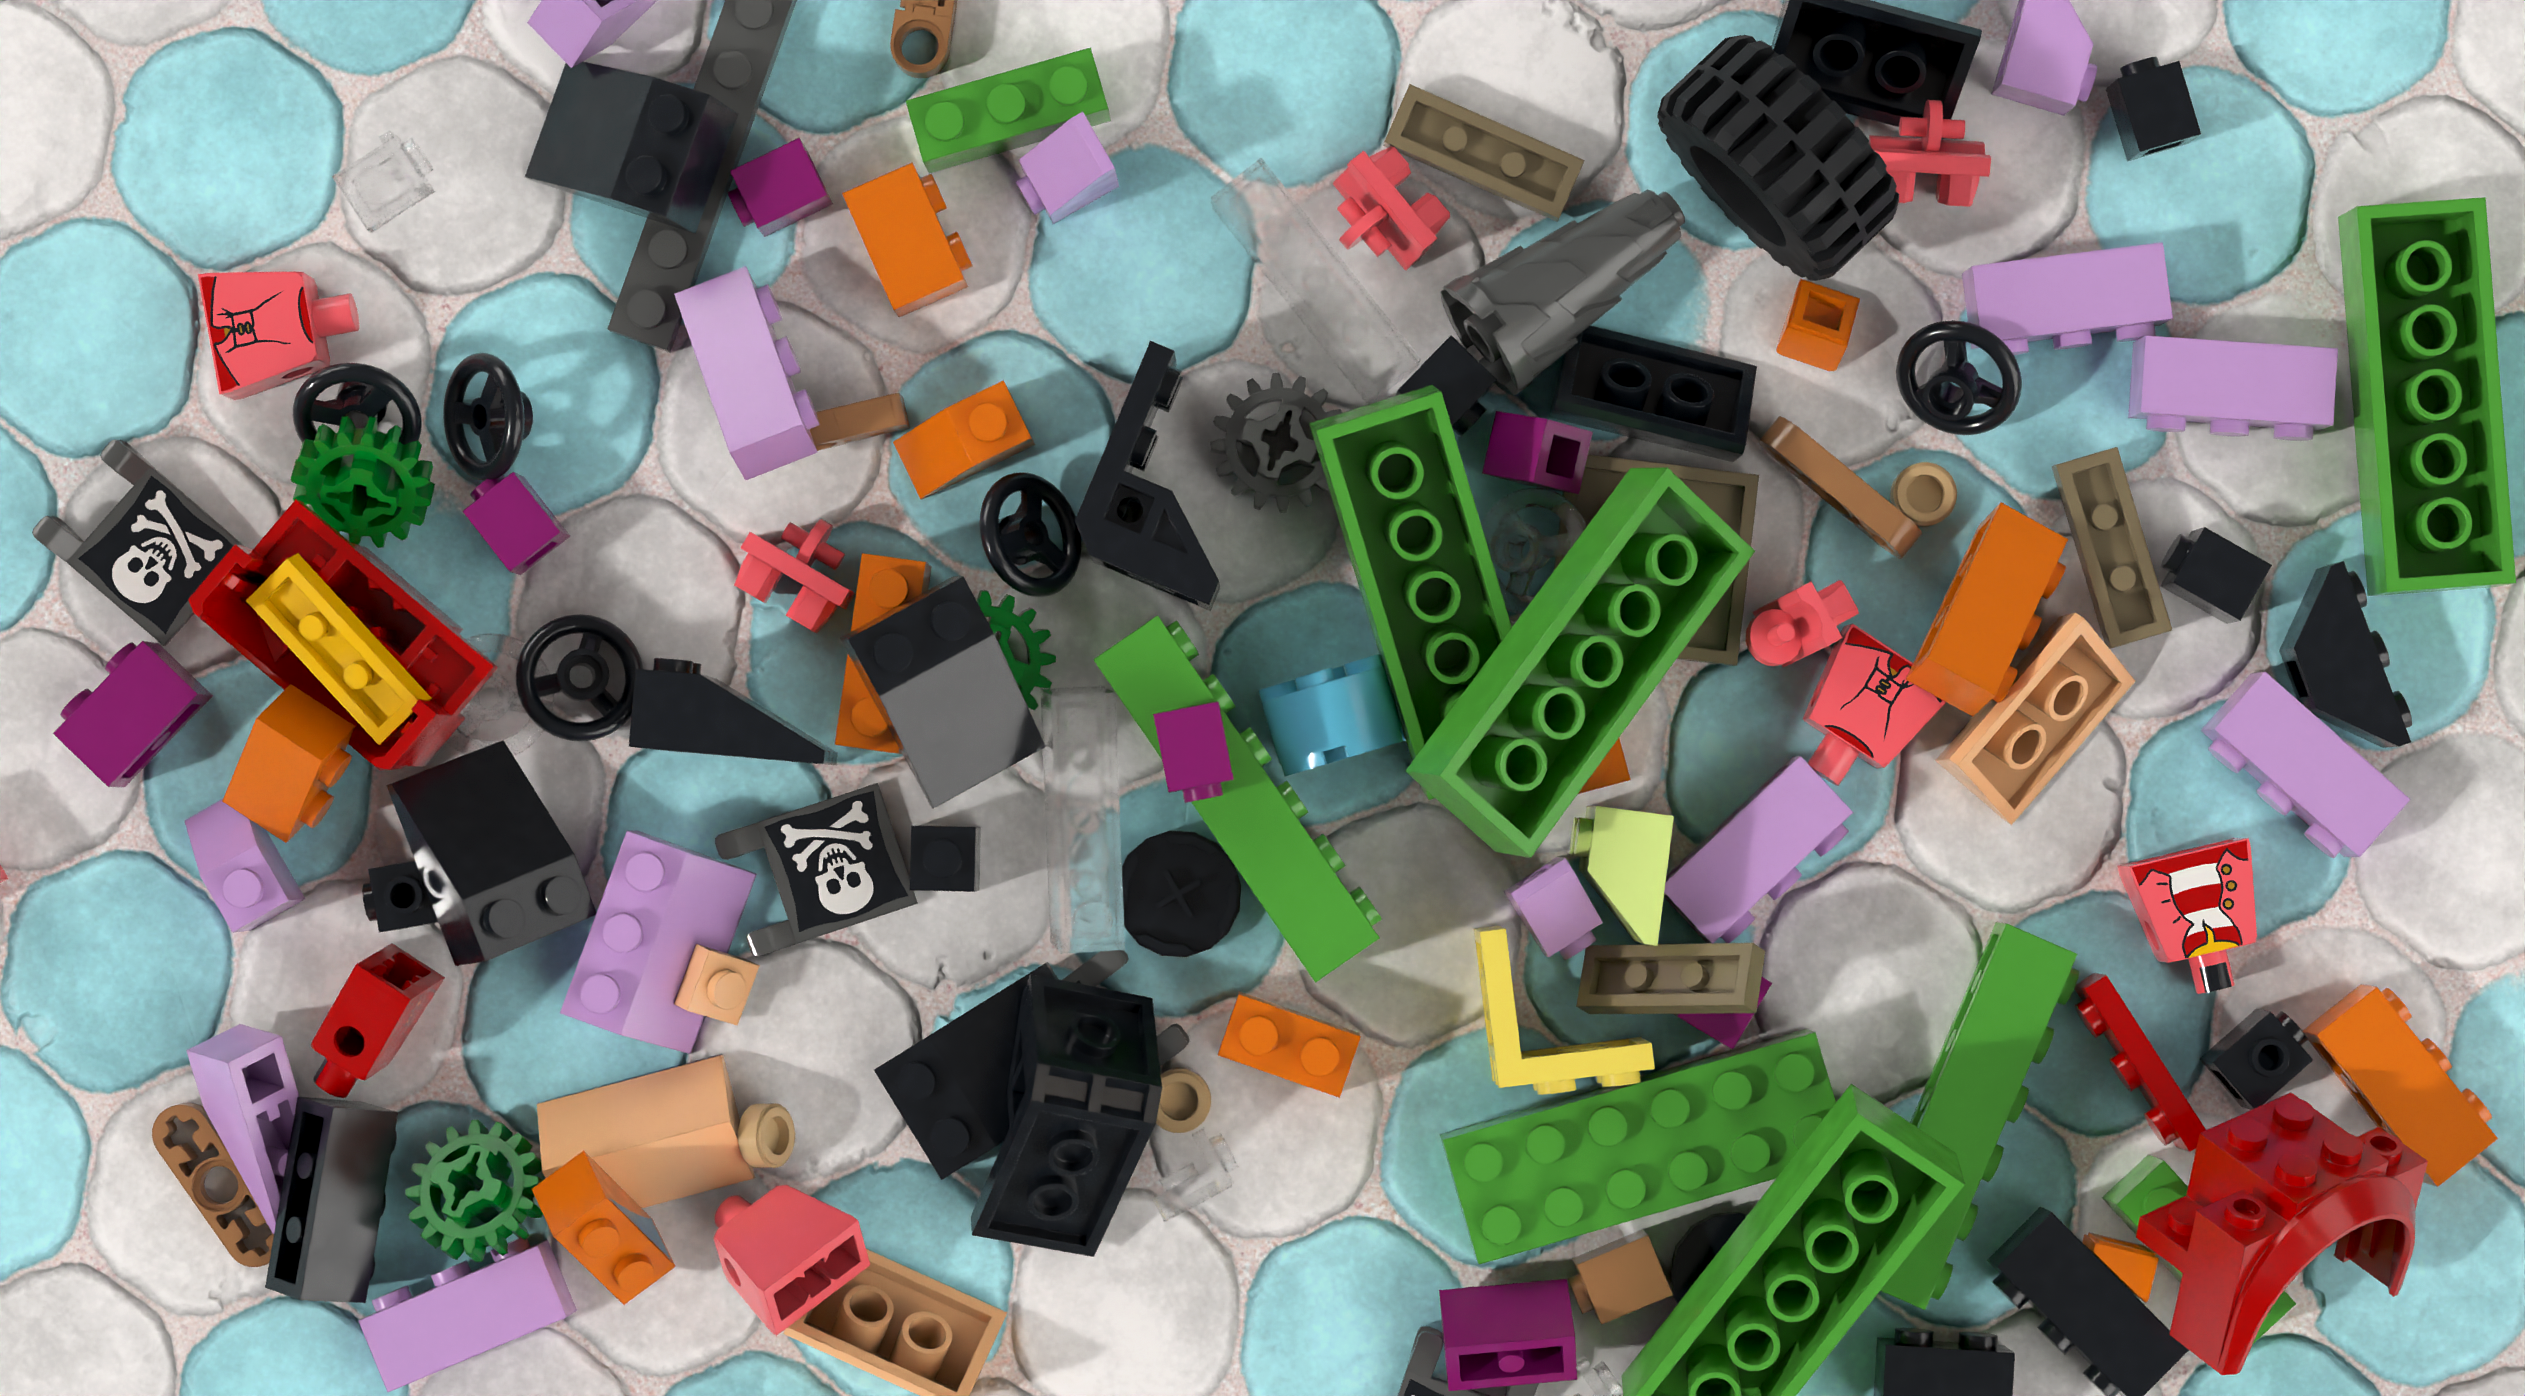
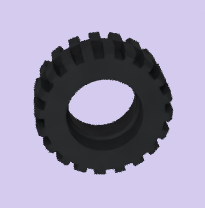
[1657,35,1899,281]

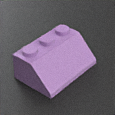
[560,831,757,1054]

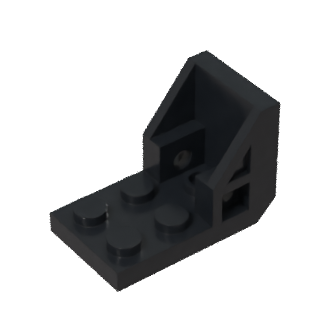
[1075,341,1220,611]
[971,974,1162,1257]

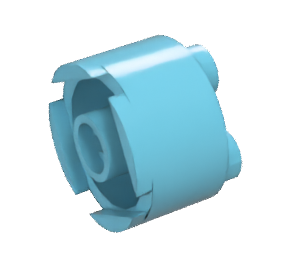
[1258,654,1405,776]

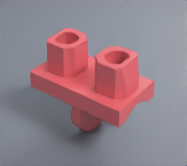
[1869,100,1991,207]
[1333,146,1450,271]
[734,519,856,633]
[1745,580,1859,667]

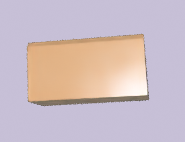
[1935,612,2135,825]
[537,1055,755,1208]
[783,1249,1007,1396]

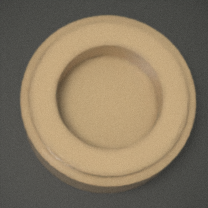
[1890,462,1957,527]
[1156,1068,1211,1133]
[738,1103,795,1168]

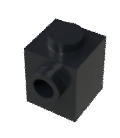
[1396,335,1497,437]
[362,861,439,933]
[2200,1009,2313,1110]

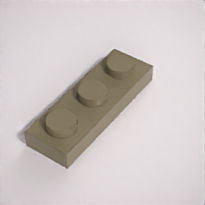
[1383,84,1585,222]
[2052,447,2172,649]
[1576,943,1765,1014]

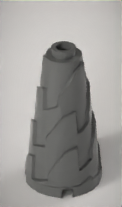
[1440,189,1685,395]

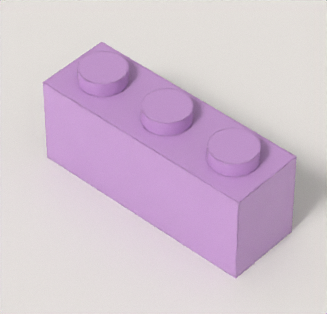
[1962,242,2173,355]
[674,266,820,480]
[2128,335,2338,441]
[2201,671,2411,858]
[1664,756,1853,943]
[358,1238,577,1392]

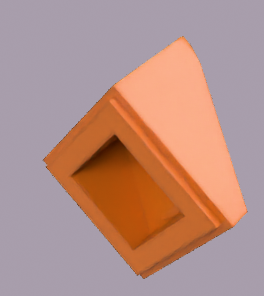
[1776,278,1860,371]
[2082,1232,2159,1303]

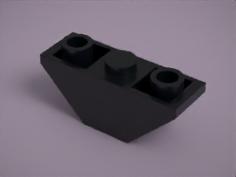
[2279,561,2412,748]

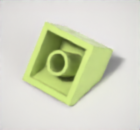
[1569,806,1674,946]

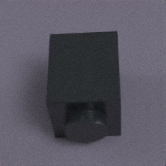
[2106,57,2201,162]
[2161,527,2272,624]
[910,826,981,892]

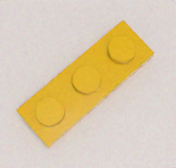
[246,553,431,745]

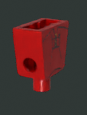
[311,943,445,1098]

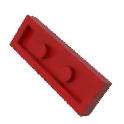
[2074,973,2206,1152]

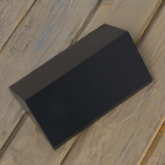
[1771,0,1982,139]
[1548,326,1757,462]

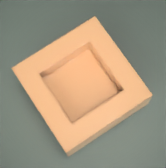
[674,944,760,1026]

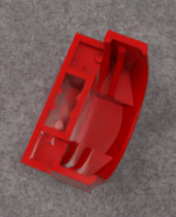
[188,499,498,770]
[2136,1092,2428,1375]

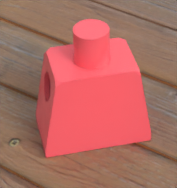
[713,1185,870,1336]

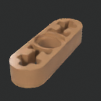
[1759,416,1922,559]
[152,1103,274,1267]

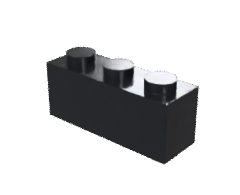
[265,1097,398,1303]
[1987,1206,2189,1396]

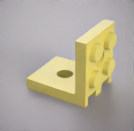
[1474,926,1655,1095]

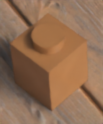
[1567,1229,1673,1325]

